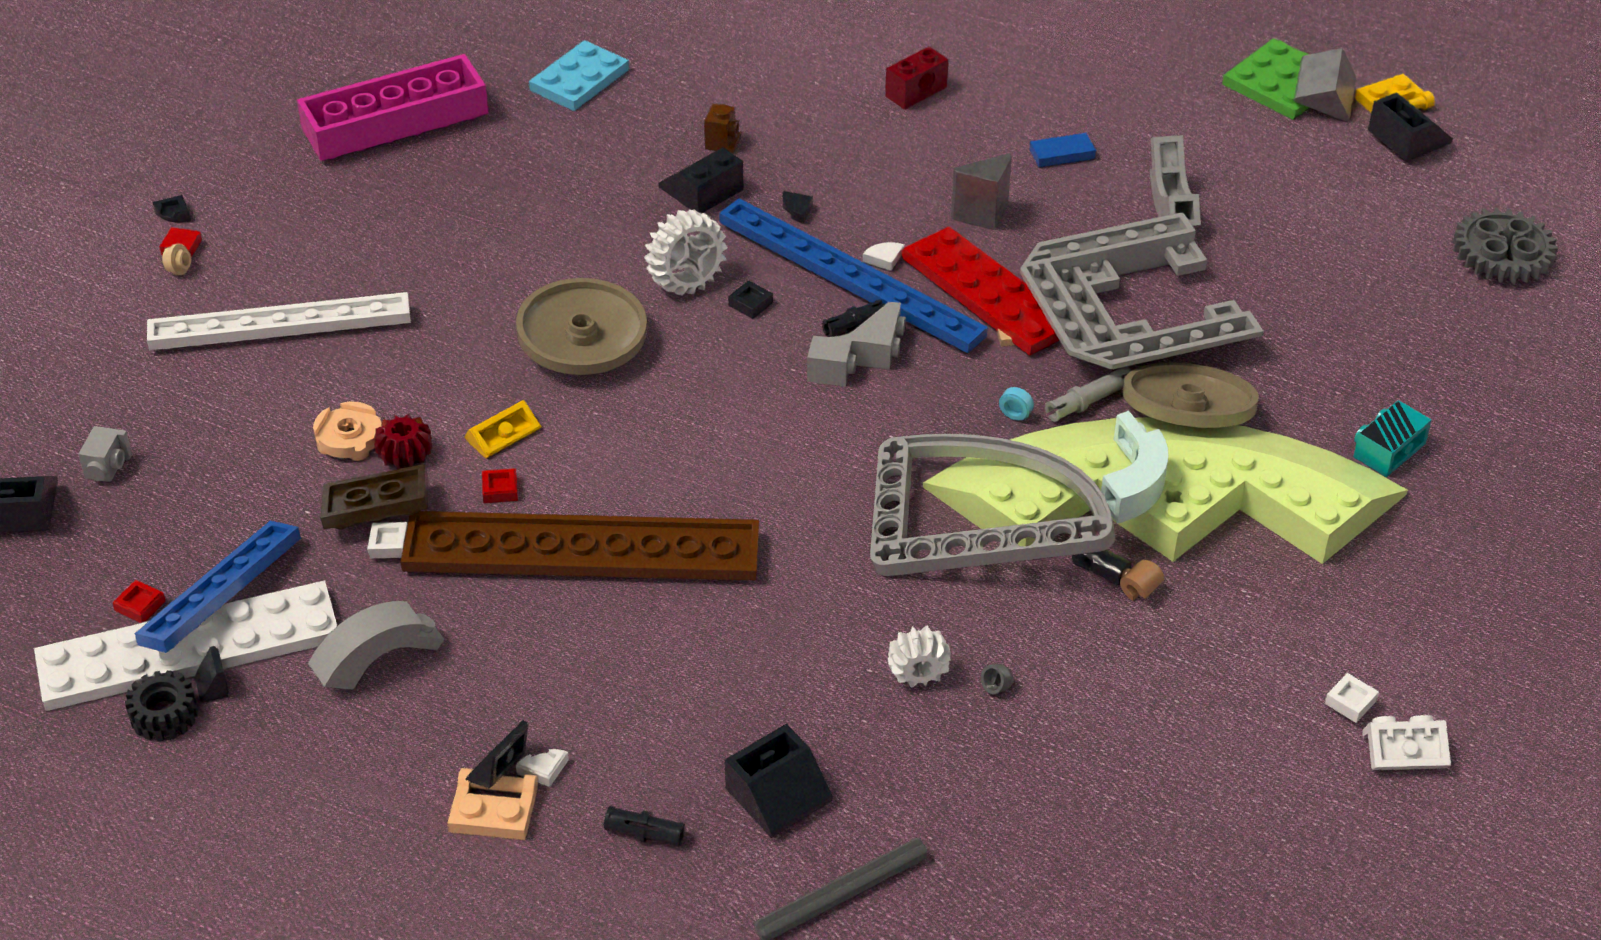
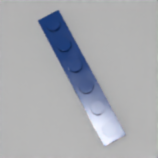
[134,520,301,653]

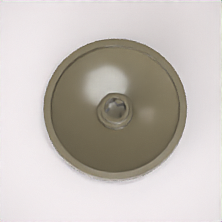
[516,278,647,375]
[1123,362,1259,428]

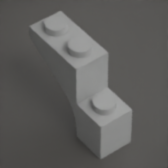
[807,302,906,387]

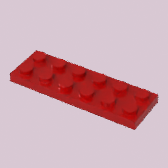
[902,226,1059,356]

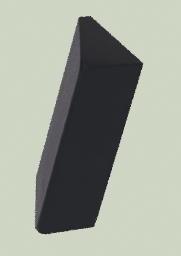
[466,720,528,789]

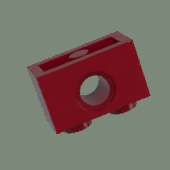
[885,46,949,110]

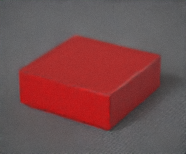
[159,227,202,257]
[482,468,518,503]
[112,580,166,623]

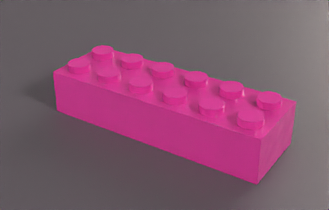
[297,54,489,161]

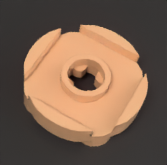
[313,402,382,461]

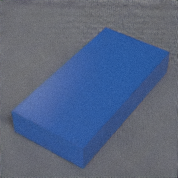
[1029,133,1096,167]

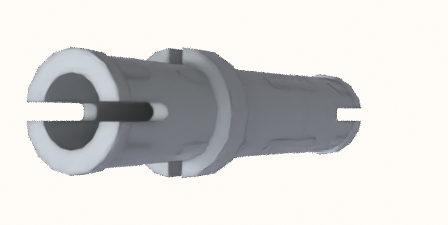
[1045,366,1131,422]

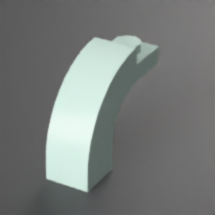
[1101,411,1168,524]

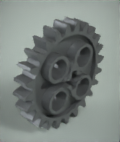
[1452,207,1558,284]

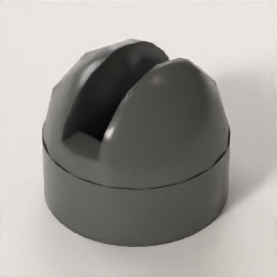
[981,664,1014,694]

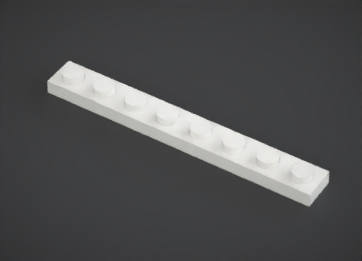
[147,292,411,351]

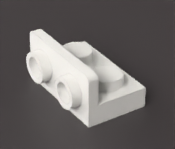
[1362,715,1451,770]

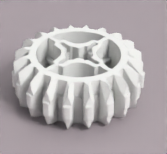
[644,209,728,295]

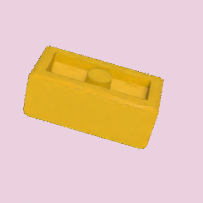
[464,400,542,459]

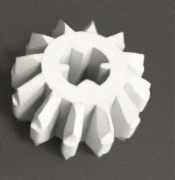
[888,626,951,688]

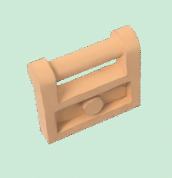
[447,768,538,840]

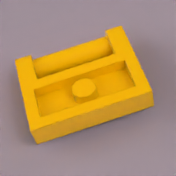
[1355,74,1435,113]

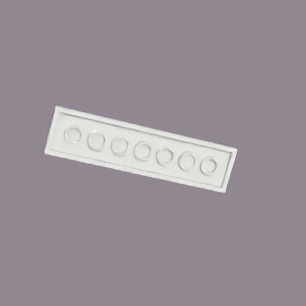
[34,580,337,711]

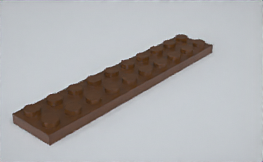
[400,511,759,581]

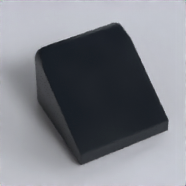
[195,646,229,702]

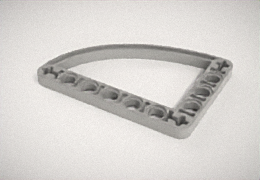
[870,434,1115,576]

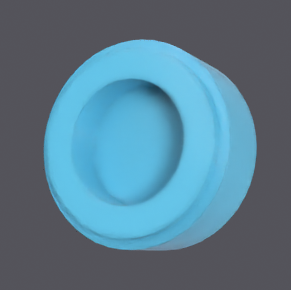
[999,387,1034,421]

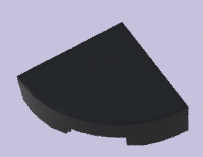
[782,191,813,223]
[152,195,191,223]

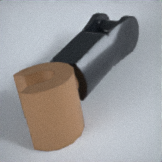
[1072,537,1164,601]

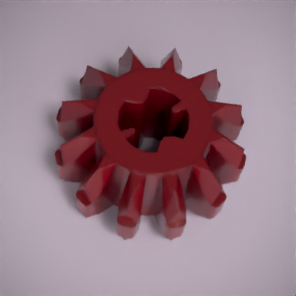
[374,413,432,469]

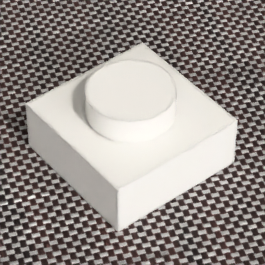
[367,522,408,558]
[1325,673,1379,723]

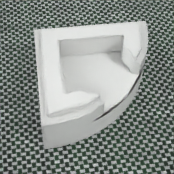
[863,242,904,271]
[516,749,569,787]

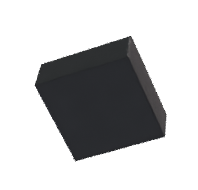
[728,280,773,319]

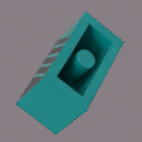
[1353,400,1432,477]

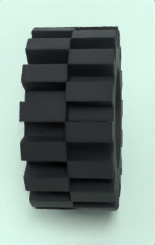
[125,670,198,742]

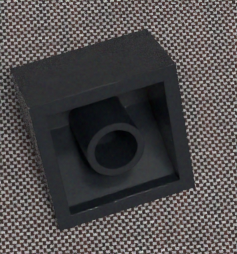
[658,147,744,213]

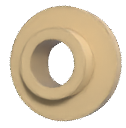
[162,244,191,275]

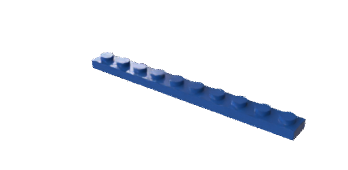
[719,198,988,353]

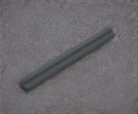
[754,838,927,940]

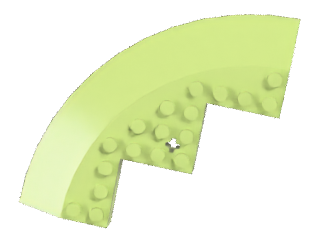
[923,417,1408,564]

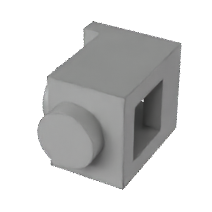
[78,426,132,482]

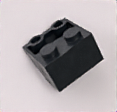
[1368,92,1453,161]
[0,476,58,533]
[724,723,833,838]

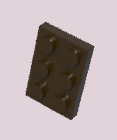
[320,464,428,530]

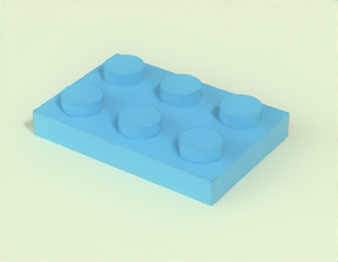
[529,40,629,111]

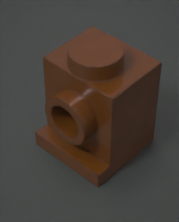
[704,103,741,154]

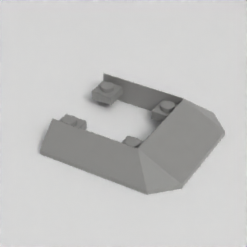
[1020,212,1264,369]

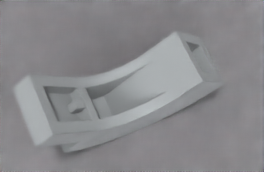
[1150,135,1201,226]
[308,601,444,690]

